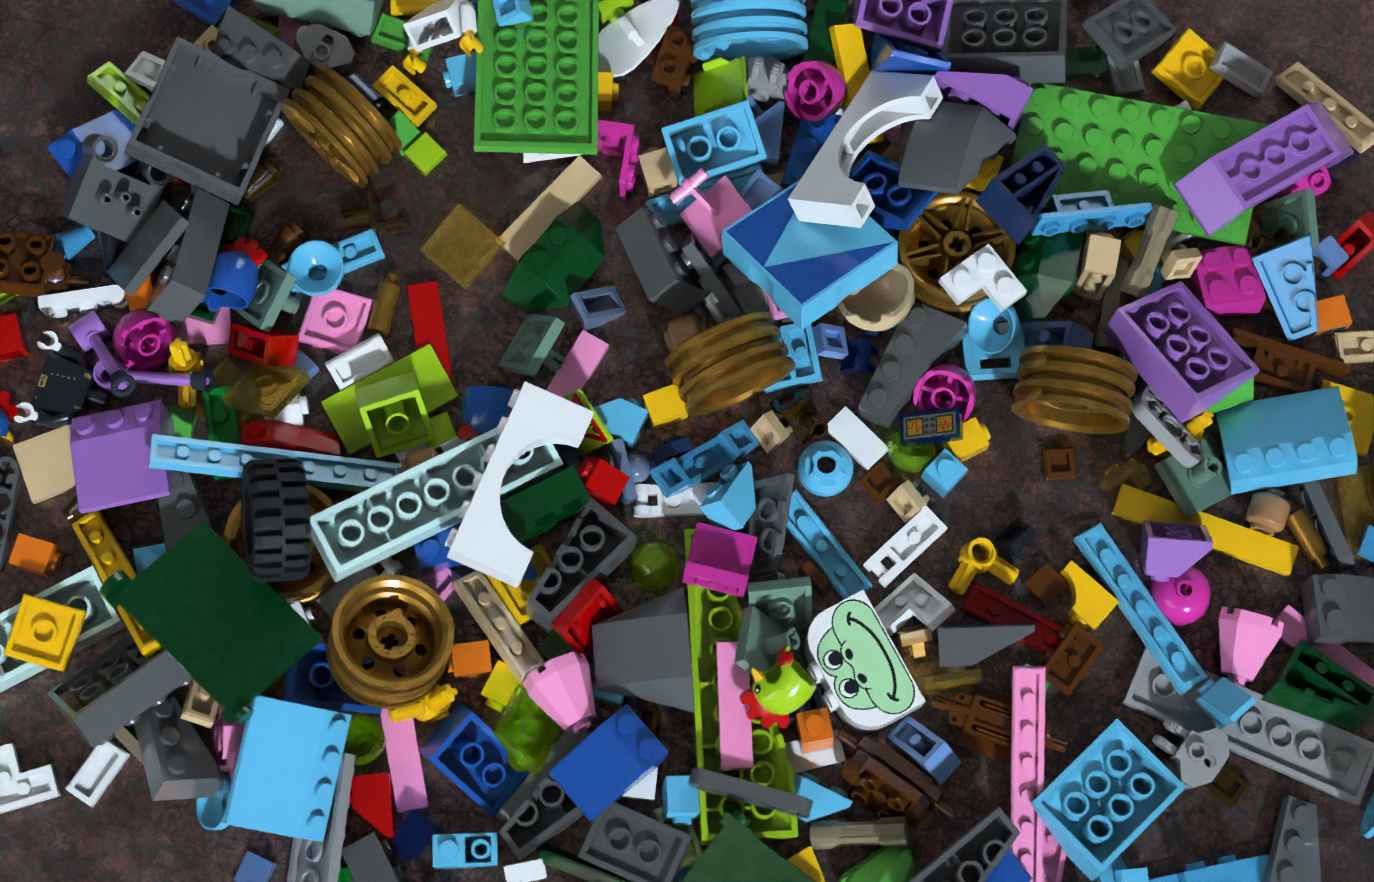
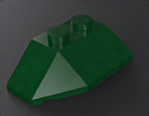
[501,202,605,314]
[1011,231,1086,323]

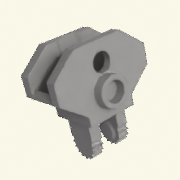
[293,23,355,84]
[746,55,791,106]
[1152,718,1230,790]

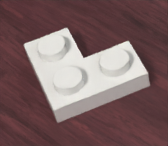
[938,243,1027,312]
[874,573,956,636]
[0,743,61,814]

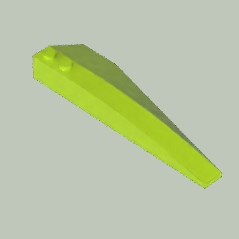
[684,529,798,846]

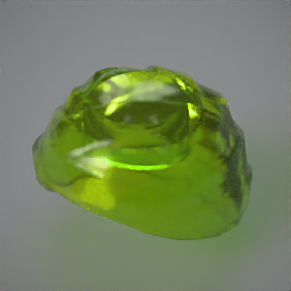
[888,430,936,473]
[628,541,679,591]
[343,717,386,765]

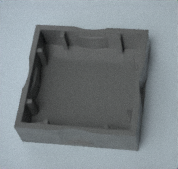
[124,36,291,205]

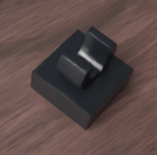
[994,519,1037,561]

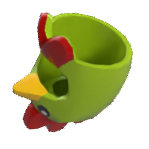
[740,644,817,728]

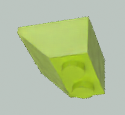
[355,371,436,458]

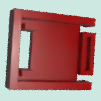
[550,578,624,664]

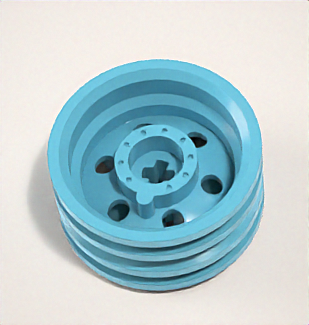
[690,0,808,62]

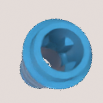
[53,225,95,261]

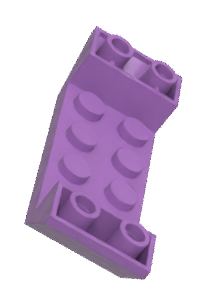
[1174,103,1354,237]

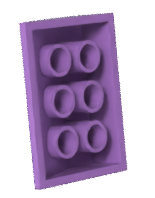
[1103,281,1260,423]

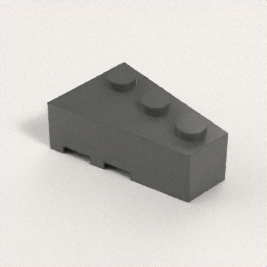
[615,207,711,314]
[134,697,225,801]

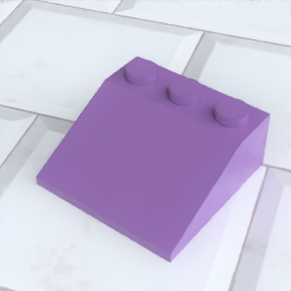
[934,71,1033,149]
[70,399,174,514]

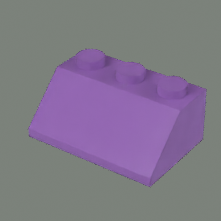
[853,0,953,51]
[1140,521,1213,582]

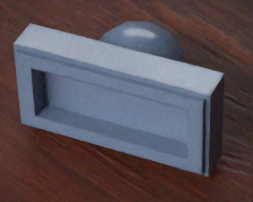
[605,438,650,506]

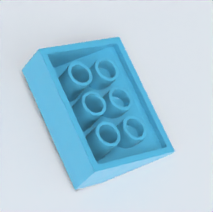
[1215,386,1358,494]
[223,695,351,842]
[1031,719,1186,881]

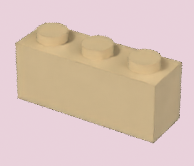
[1072,232,1121,300]

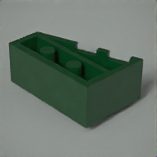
[500,465,591,543]
[1261,639,1374,732]

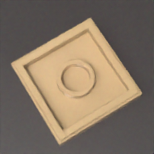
[12,424,76,504]

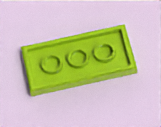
[321,344,459,457]

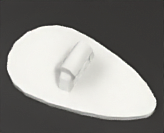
[598,0,679,78]

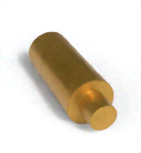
[367,273,401,335]
[1286,508,1330,570]

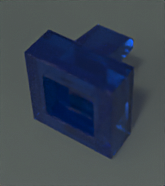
[840,338,879,374]

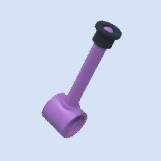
[68,310,136,397]
[93,358,214,393]

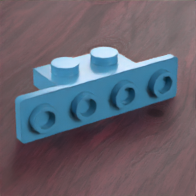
[1030,190,1153,236]
[1149,854,1269,882]

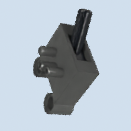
[58,133,173,277]

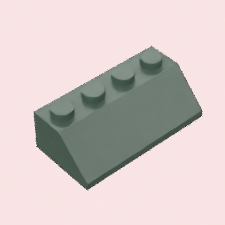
[253,0,384,37]

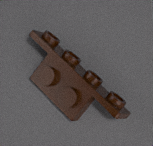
[1228,327,1351,394]

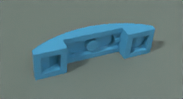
[649,419,760,498]

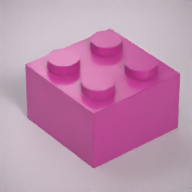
[1189,243,1266,319]

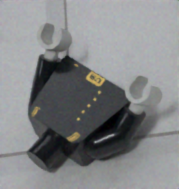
[14,331,111,429]

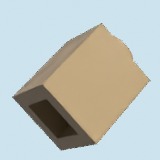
[638,147,678,198]

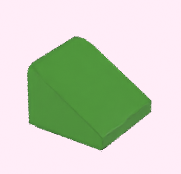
[387,110,423,157]
[164,405,197,439]

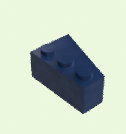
[976,144,1066,245]

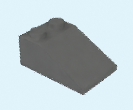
[1300,574,1374,645]
[937,623,1035,673]

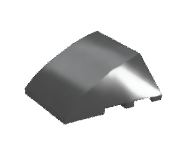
[898,101,1016,194]
[592,587,694,713]

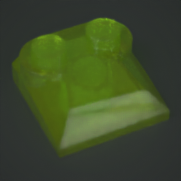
[493,684,562,775]

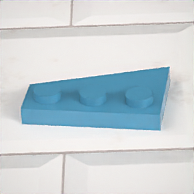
[1252,233,1319,342]

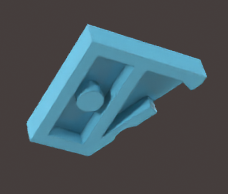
[764,323,823,393]

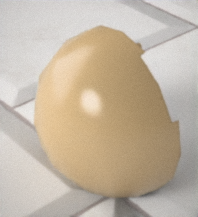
[838,262,915,332]

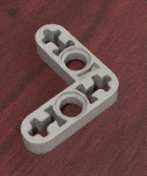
[1132,380,1205,468]

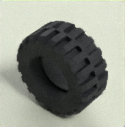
[241,457,311,583]

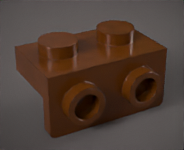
[652,25,698,100]
[1037,621,1106,697]

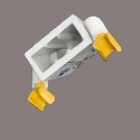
[402,0,483,75]

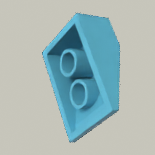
[661,100,767,186]

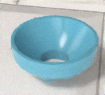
[287,240,344,296]
[968,298,1020,354]
[797,440,853,497]
[196,772,232,830]

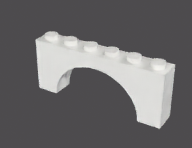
[788,71,943,228]
[445,381,594,588]

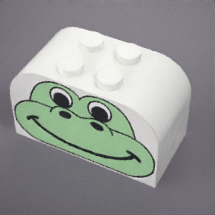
[804,590,926,733]

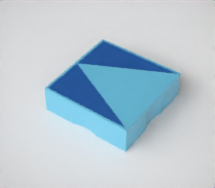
[722,180,898,330]

